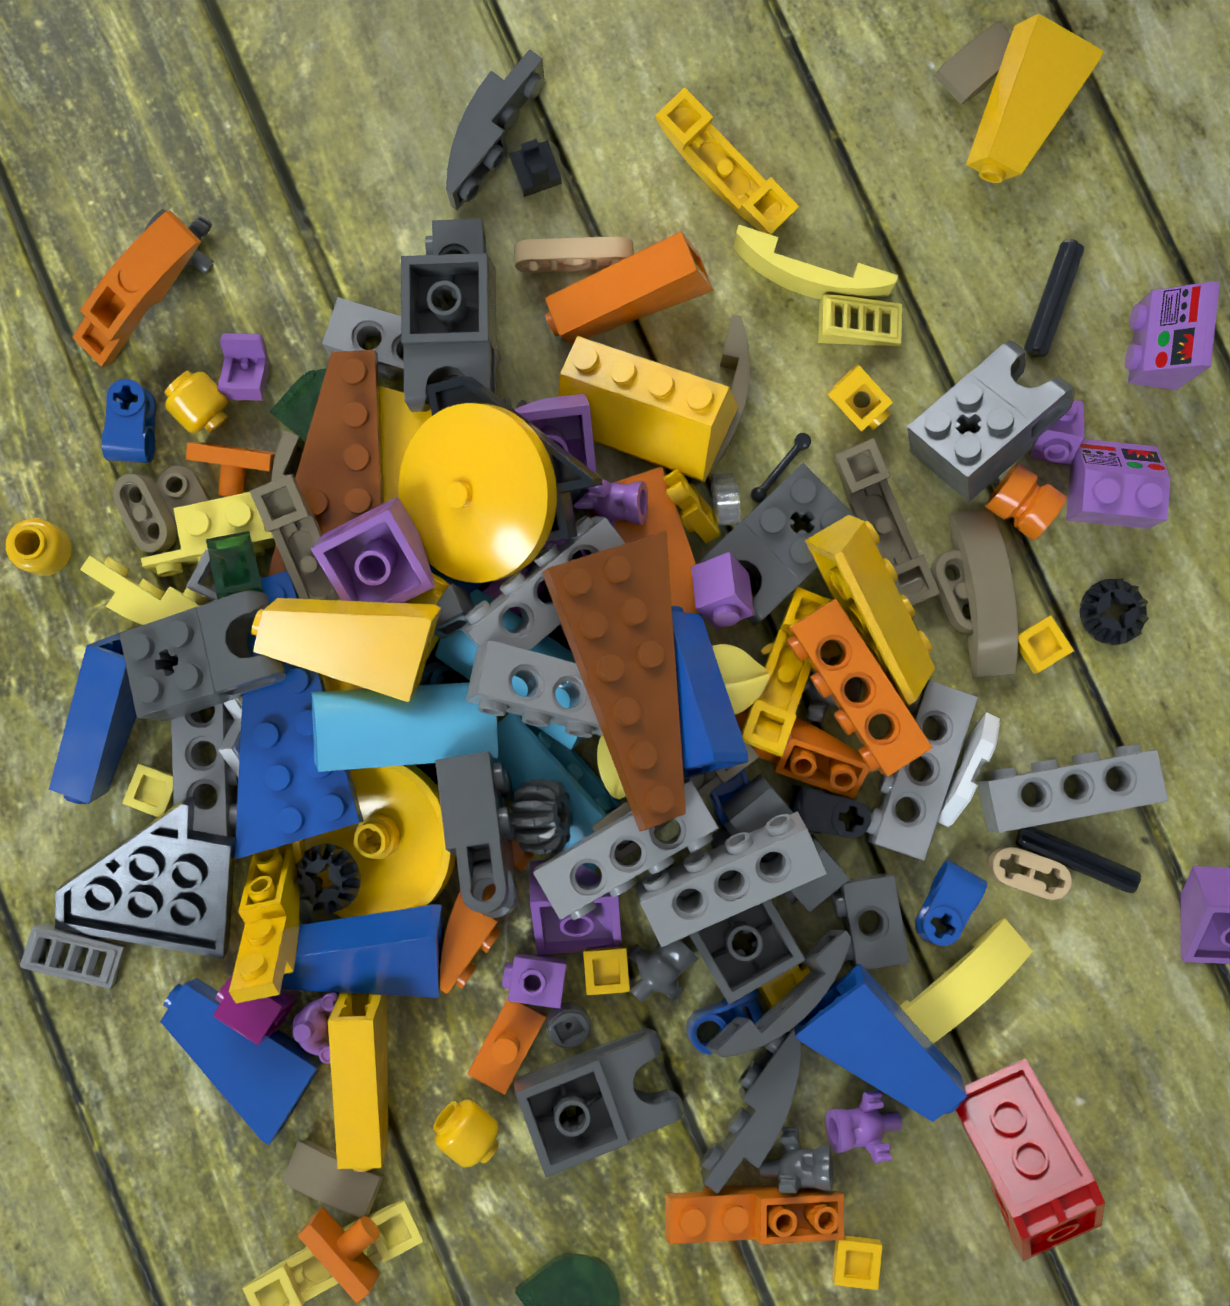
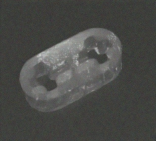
[711,473,741,526]

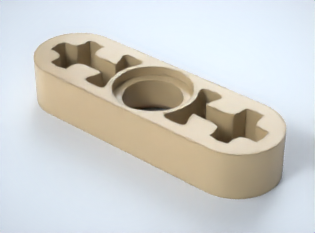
[514,237,634,273]

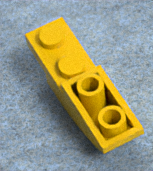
[229,843,300,1004]

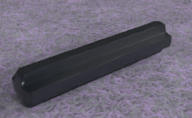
[1024,239,1084,357]
[1016,827,1141,893]

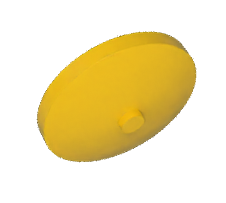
[399,403,557,583]
[292,765,456,918]

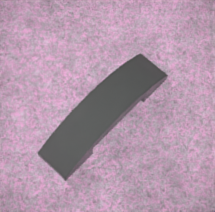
[706,930,851,1057]

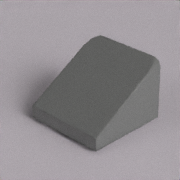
[434,584,475,639]

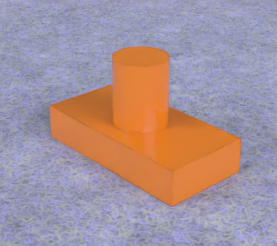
[186,442,276,497]
[467,996,547,1095]
[297,1206,381,1304]

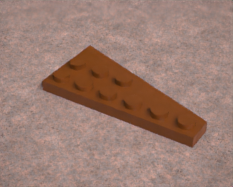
[267,350,384,577]
[542,531,686,831]

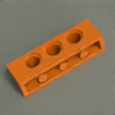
[786,599,933,777]

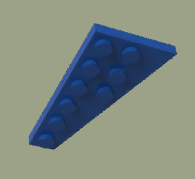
[235,571,364,859]

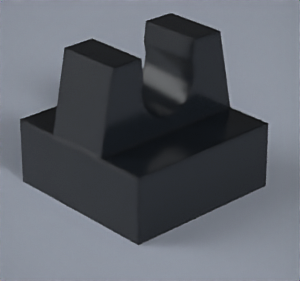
[509,139,562,197]

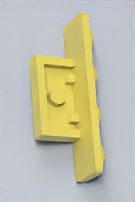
[141,492,276,577]

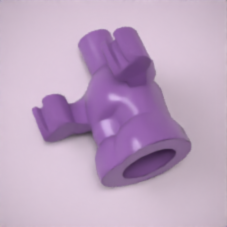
[574,480,648,527]
[293,992,338,1064]
[825,1090,902,1163]

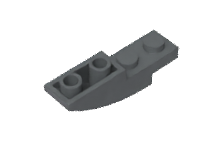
[446,49,545,210]
[700,1027,801,1194]

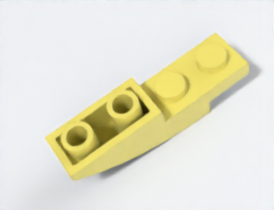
[80,556,209,625]

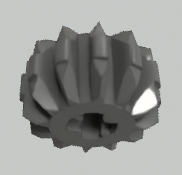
[511,779,573,854]

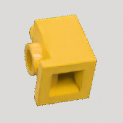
[827,363,893,432]

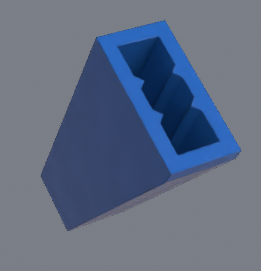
[672,606,749,778]
[49,631,137,804]
[282,905,444,998]
[794,964,968,1122]
[160,978,323,1145]

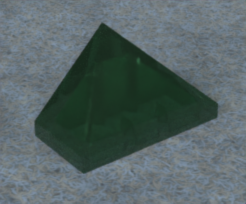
[206,531,263,599]

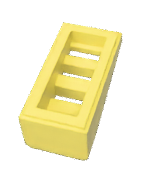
[818,294,902,346]

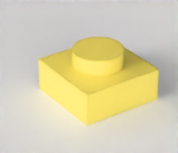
[122,763,174,817]

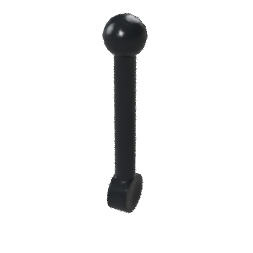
[751,433,811,503]

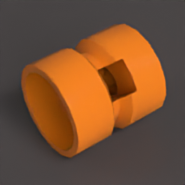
[985,462,1068,541]

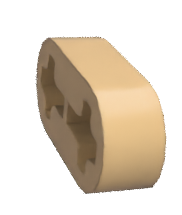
[987,846,1072,900]

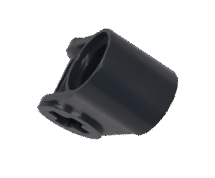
[788,784,871,838]

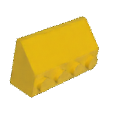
[558,336,739,482]
[805,515,935,706]

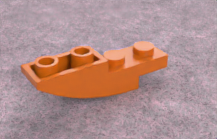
[72,210,201,367]
[735,707,870,799]
[440,839,535,994]
[665,1185,844,1245]

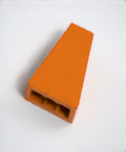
[545,231,714,344]
[586,467,705,623]

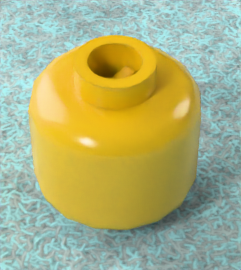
[164,370,229,433]
[5,518,72,576]
[433,1099,499,1168]

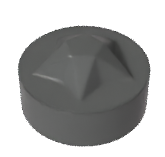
[546,1002,591,1048]

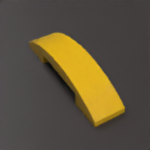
[655,87,799,235]
[742,587,830,757]

